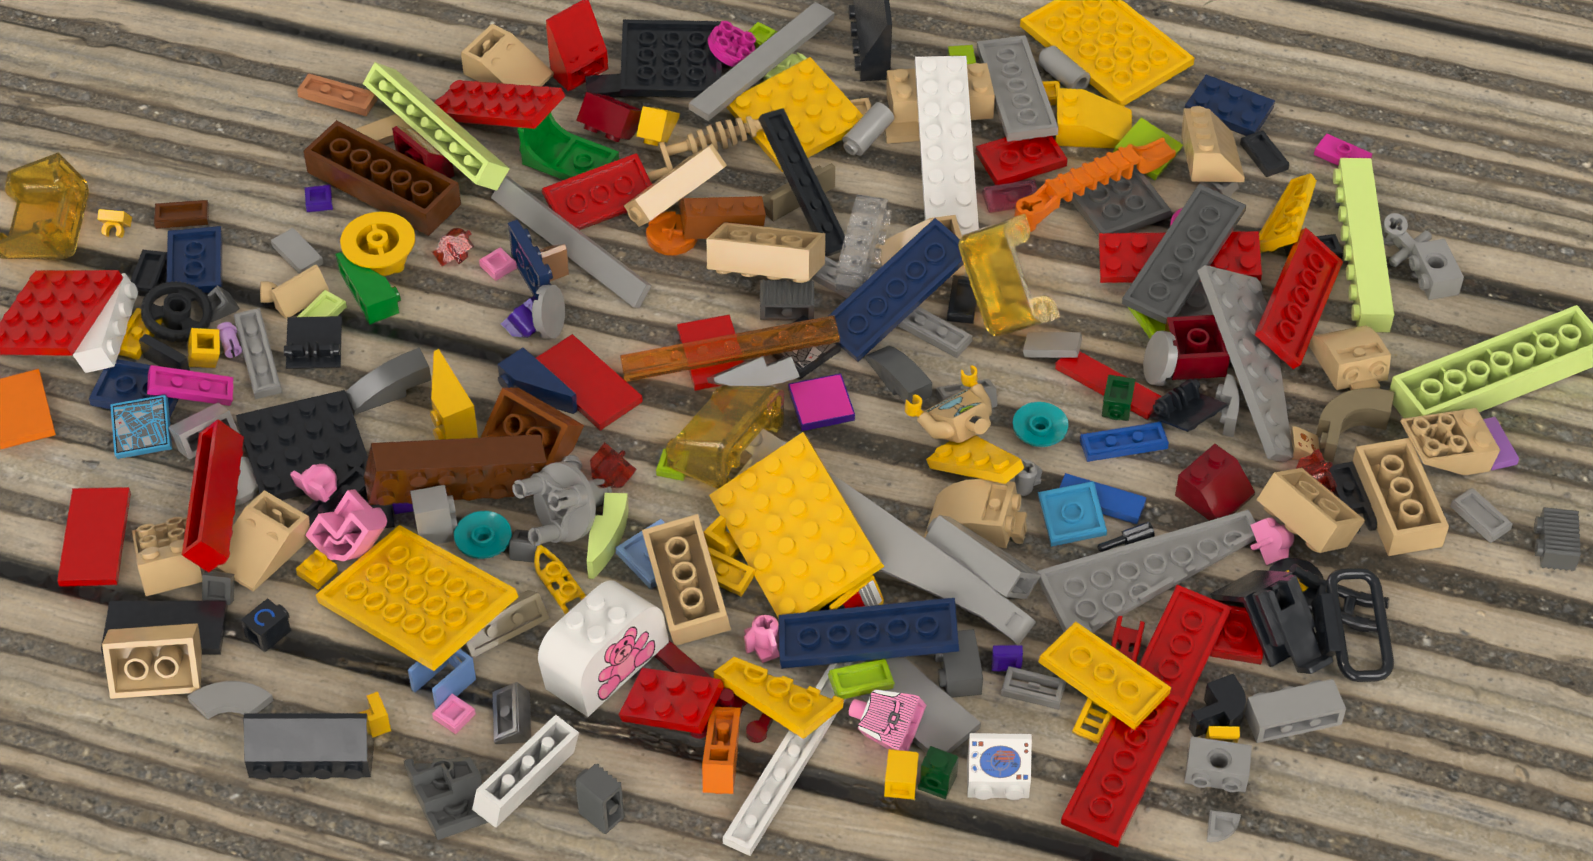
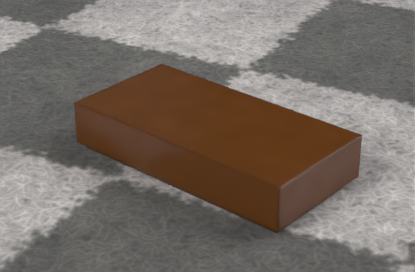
[154,200,209,229]

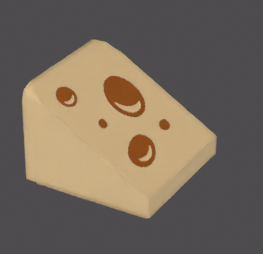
[1290,426,1321,460]

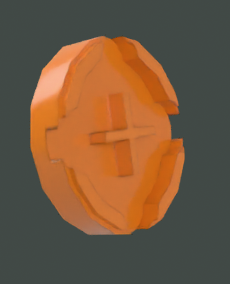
[646,211,698,256]

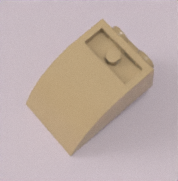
[1309,326,1391,390]
[924,479,1027,548]

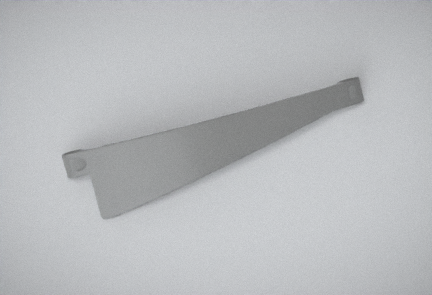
[736,423,1036,645]

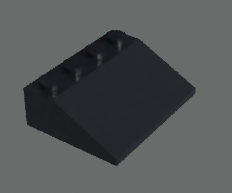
[848,0,892,81]

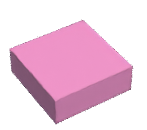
[479,247,517,281]
[432,694,476,734]

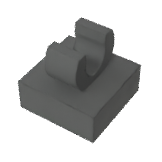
[202,571,234,605]

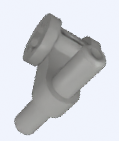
[1381,213,1432,267]

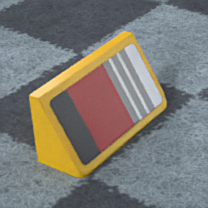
[829,574,884,610]

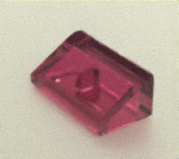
[982,179,1037,213]

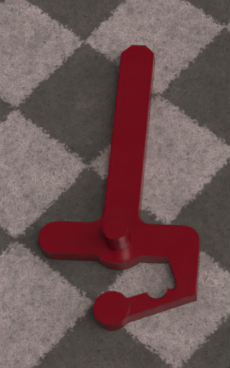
[654,640,774,743]

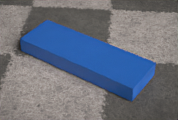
[1080,422,1169,462]
[1059,473,1147,524]

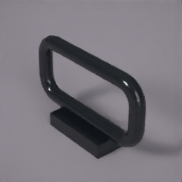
[1311,567,1394,682]

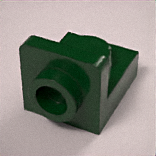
[1102,374,1136,421]

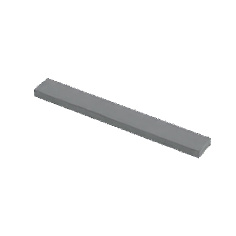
[689,2,835,121]
[491,176,652,308]
[811,256,972,358]

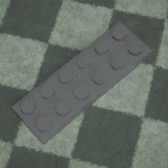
[1122,184,1246,324]

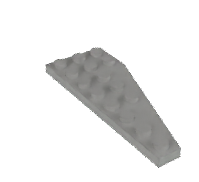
[1198,265,1294,462]

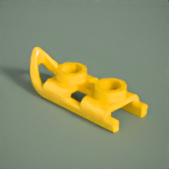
[534,545,586,614]

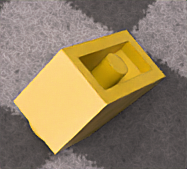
[637,106,680,146]

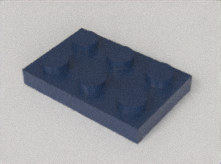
[1185,74,1275,136]
[508,219,553,299]
[167,226,222,295]
[89,359,179,417]

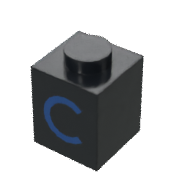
[241,598,291,653]

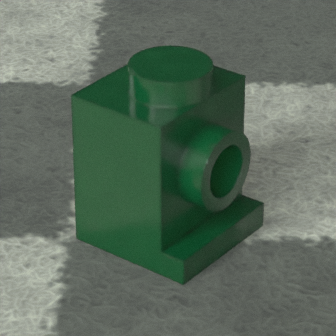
[918,746,959,800]

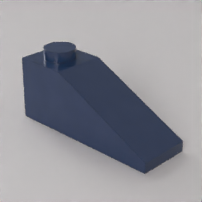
[497,348,578,414]

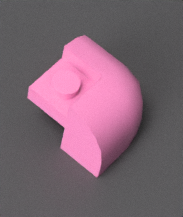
[305,489,387,561]

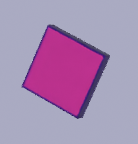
[788,373,855,431]

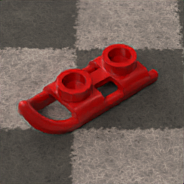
[1111,616,1145,663]

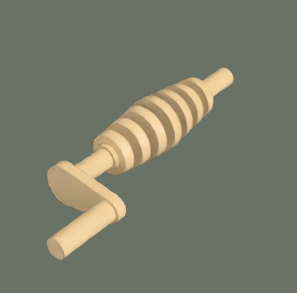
[647,116,763,182]

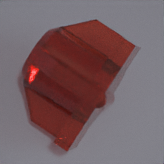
[432,228,474,267]
[590,442,637,488]
[1296,449,1337,492]

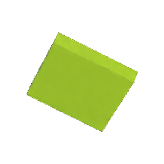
[1113,117,1183,180]

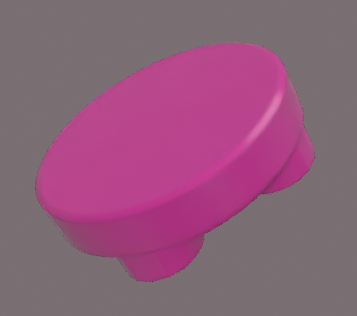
[708,21,756,67]

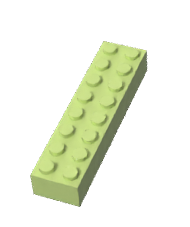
[1389,305,1593,418]

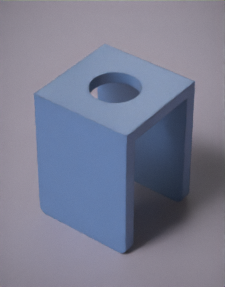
[408,649,476,709]

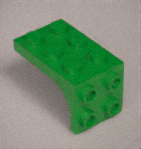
[517,112,619,180]

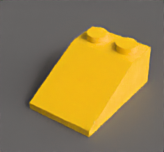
[1055,88,1132,149]
[430,349,478,440]

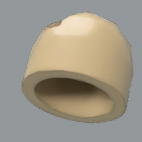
[260,281,278,303]

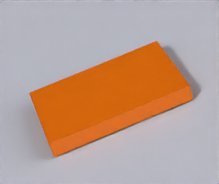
[0,369,56,450]

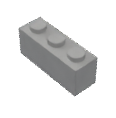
[1244,679,1346,743]

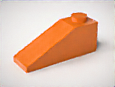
[702,707,741,794]

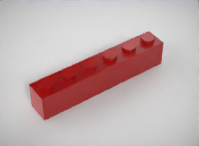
[182,419,244,573]

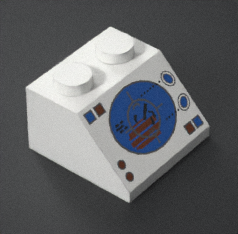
[967,733,1032,800]

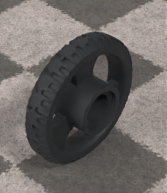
[141,281,213,342]

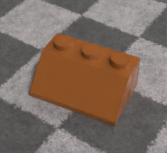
[678,196,766,239]
[481,388,584,466]

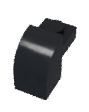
[1189,674,1246,737]

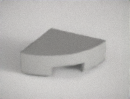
[1207,810,1241,842]

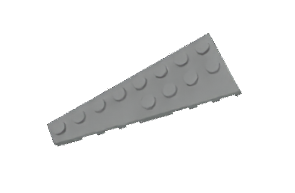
[1037,509,1256,633]

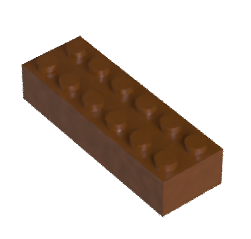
[303,120,461,236]
[364,435,547,506]

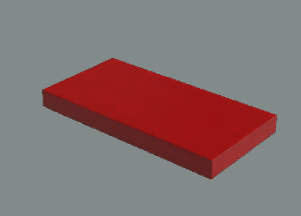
[542,153,652,231]
[536,334,643,431]
[57,487,131,586]
[1139,584,1232,709]

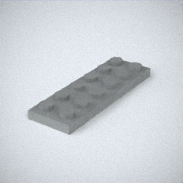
[977,35,1058,141]

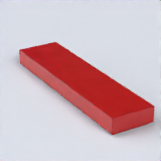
[1055,351,1162,420]

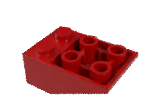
[546,0,609,91]

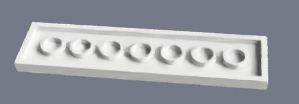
[915,56,979,240]

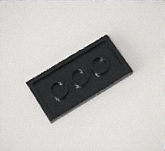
[101,600,228,655]

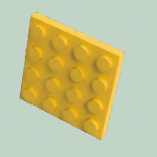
[727,57,863,172]

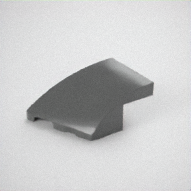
[404,757,489,840]

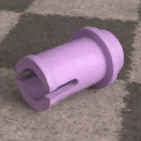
[217,322,242,358]

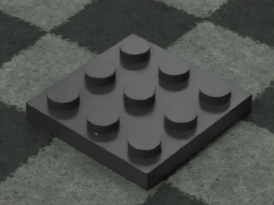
[1071,165,1171,237]

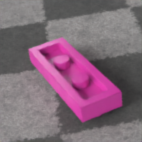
[147,365,233,406]

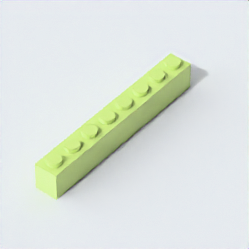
[363,62,510,191]
[1333,158,1394,332]

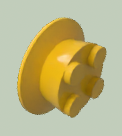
[340,212,415,276]

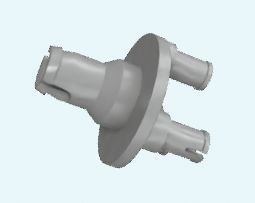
[513,462,612,546]

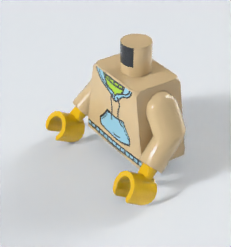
[905,365,992,443]

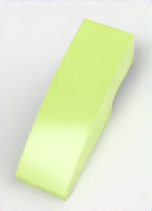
[587,493,629,579]

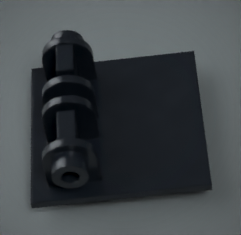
[284,316,342,369]
[1150,379,1228,432]

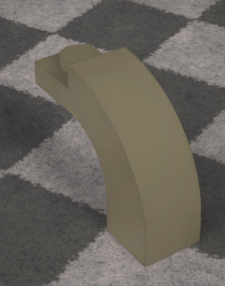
[1316,388,1395,462]

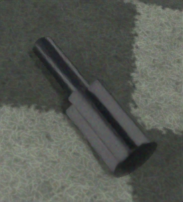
[1097,522,1155,552]

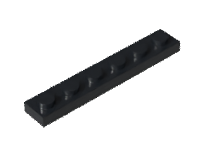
[758,108,850,257]

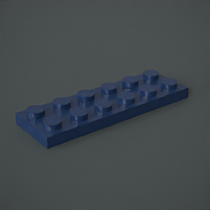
[819,218,974,362]
[778,598,959,669]

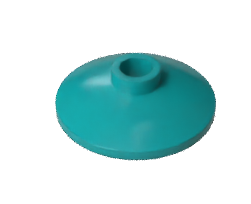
[1013,402,1068,447]
[454,511,512,559]

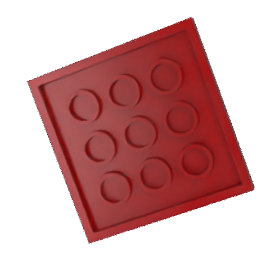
[0,270,123,356]

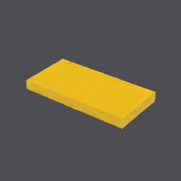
[1038,621,1171,729]

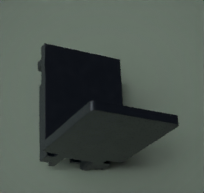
[1210,570,1334,674]

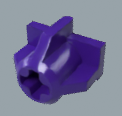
[501,296,538,338]

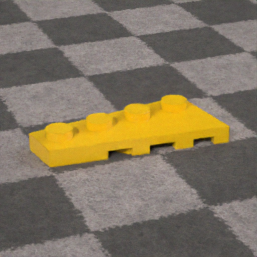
[1259,173,1317,253]
[926,435,1024,484]
[714,657,844,739]

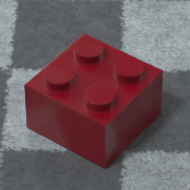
[1165,315,1230,380]

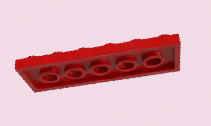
[434,80,565,129]
[1254,227,1343,369]
[1099,231,1262,283]
[1061,694,1187,848]

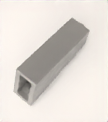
[925,515,1041,599]

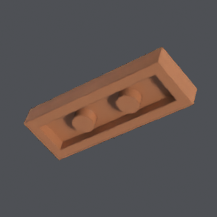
[297,74,378,116]

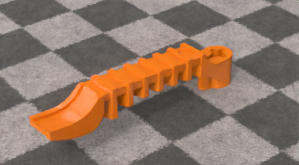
[1013,137,1176,233]

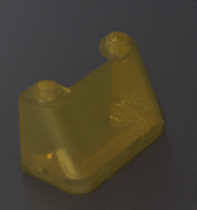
[0,152,89,260]
[958,214,1061,336]
[666,385,784,489]

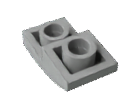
[1215,374,1239,437]

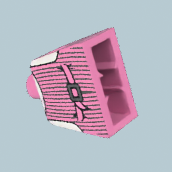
[849,690,927,751]

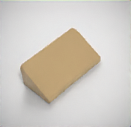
[271,265,329,319]

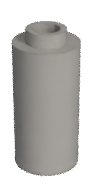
[1038,46,1090,89]
[843,102,895,156]

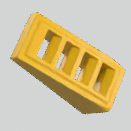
[1072,698,1113,744]

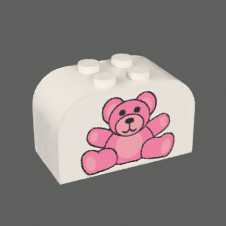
[538,580,669,717]

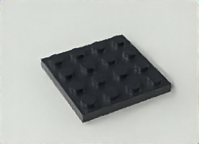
[620,19,721,98]
[236,390,368,500]

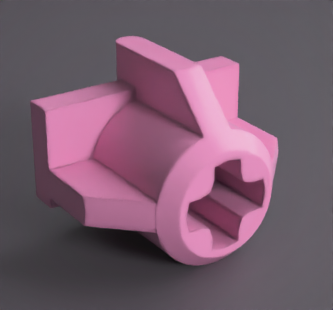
[290,464,337,502]
[1250,517,1294,565]
[744,615,780,663]

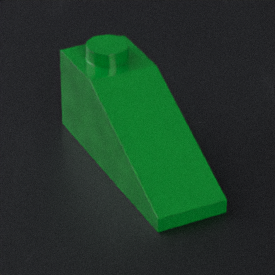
[336,252,401,325]

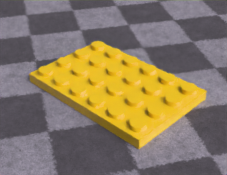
[1020,0,1195,106]
[709,432,884,619]
[315,525,519,671]

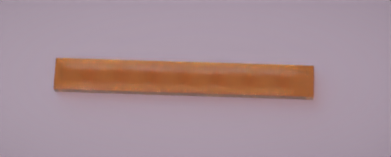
[620,315,840,382]

